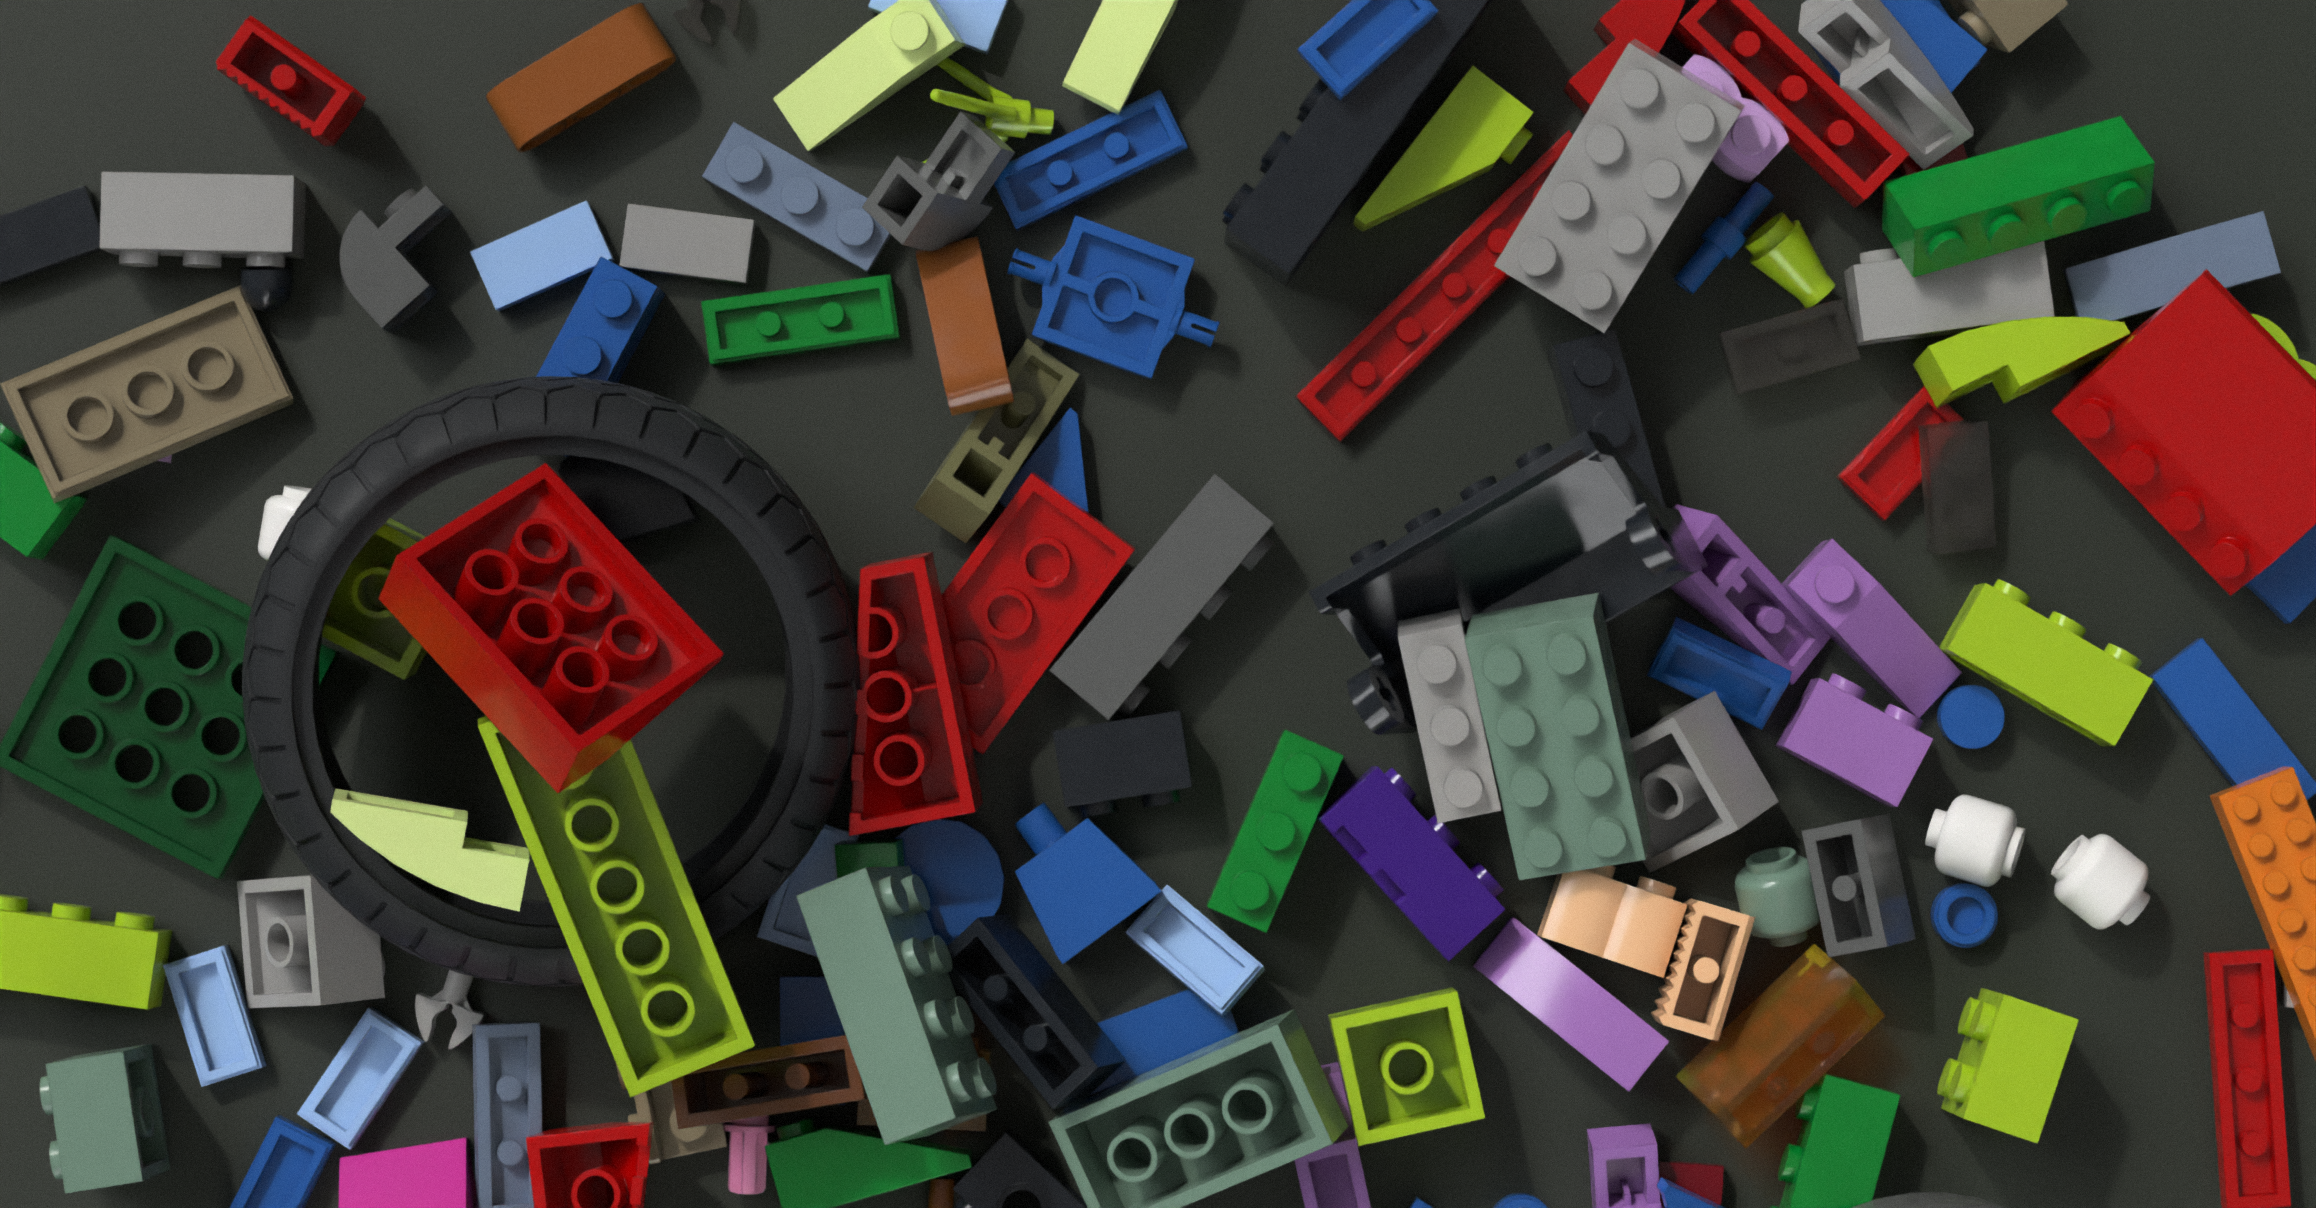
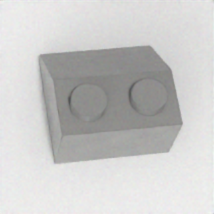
[1630,690,1779,873]
[237,875,385,1008]

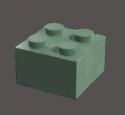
[40,1043,171,1194]

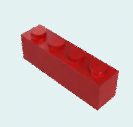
[1671,0,1909,208]

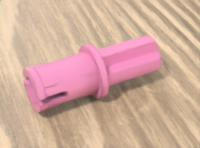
[724,1116,775,1195]

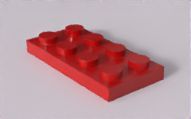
[942,472,1136,755]

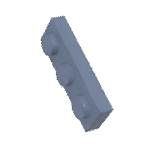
[702,122,891,274]
[472,1022,542,1208]

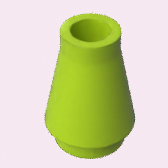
[1744,212,1836,309]

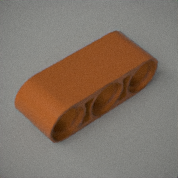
[486,3,676,153]
[915,236,1015,416]

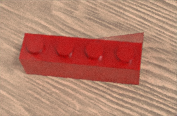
[849,552,983,836]
[526,1122,654,1208]

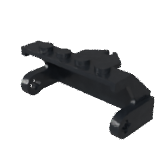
[1309,430,1709,735]

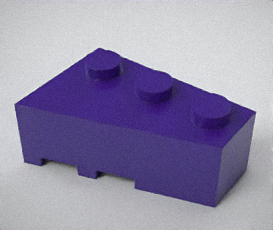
[1317,766,1505,962]

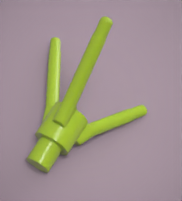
[923,57,1054,163]

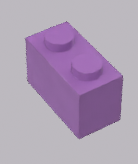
[1775,673,1933,807]

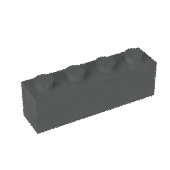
[1049,474,1274,720]

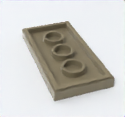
[0,285,293,504]

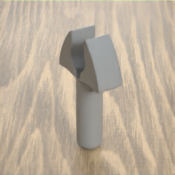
[415,970,487,1049]

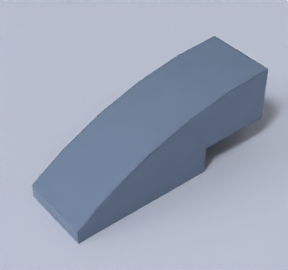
[2063,211,2281,321]

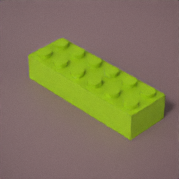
[478,716,755,1098]

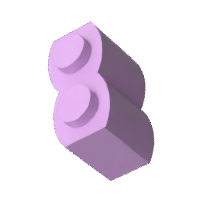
[1683,54,1789,183]

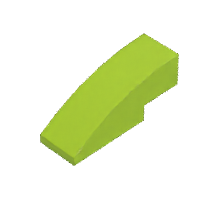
[1913,317,2131,408]

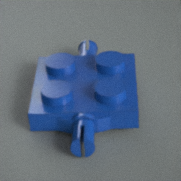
[1007,215,1220,381]

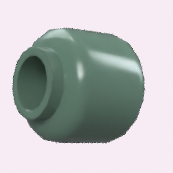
[1735,847,1820,947]

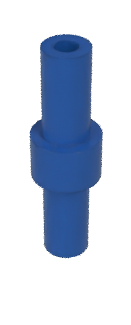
[1673,181,1774,295]

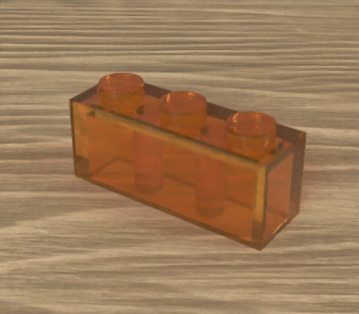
[1675,944,1885,1149]

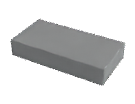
[619,203,756,285]

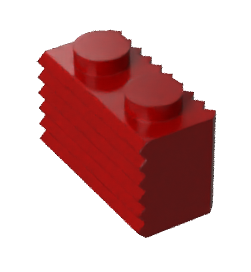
[216,15,366,147]

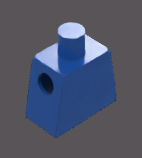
[1014,802,1161,964]

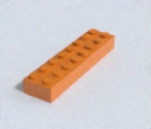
[2210,766,2316,1062]

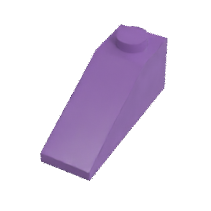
[1670,504,1831,685]
[1782,539,1962,718]

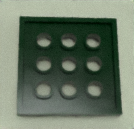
[0,534,341,880]

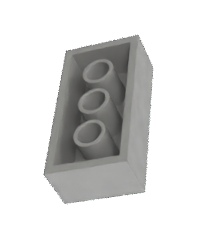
[1494,39,1745,333]

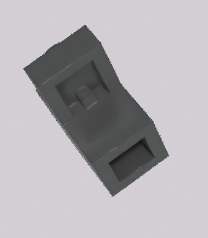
[862,111,1015,251]
[340,186,452,334]

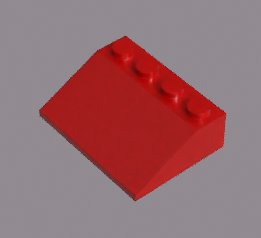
[2051,269,2316,596]
[378,463,724,794]

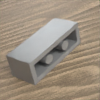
[100,172,306,270]
[1844,241,2055,347]
[1398,608,1501,823]

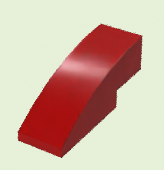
[1563,0,1685,114]

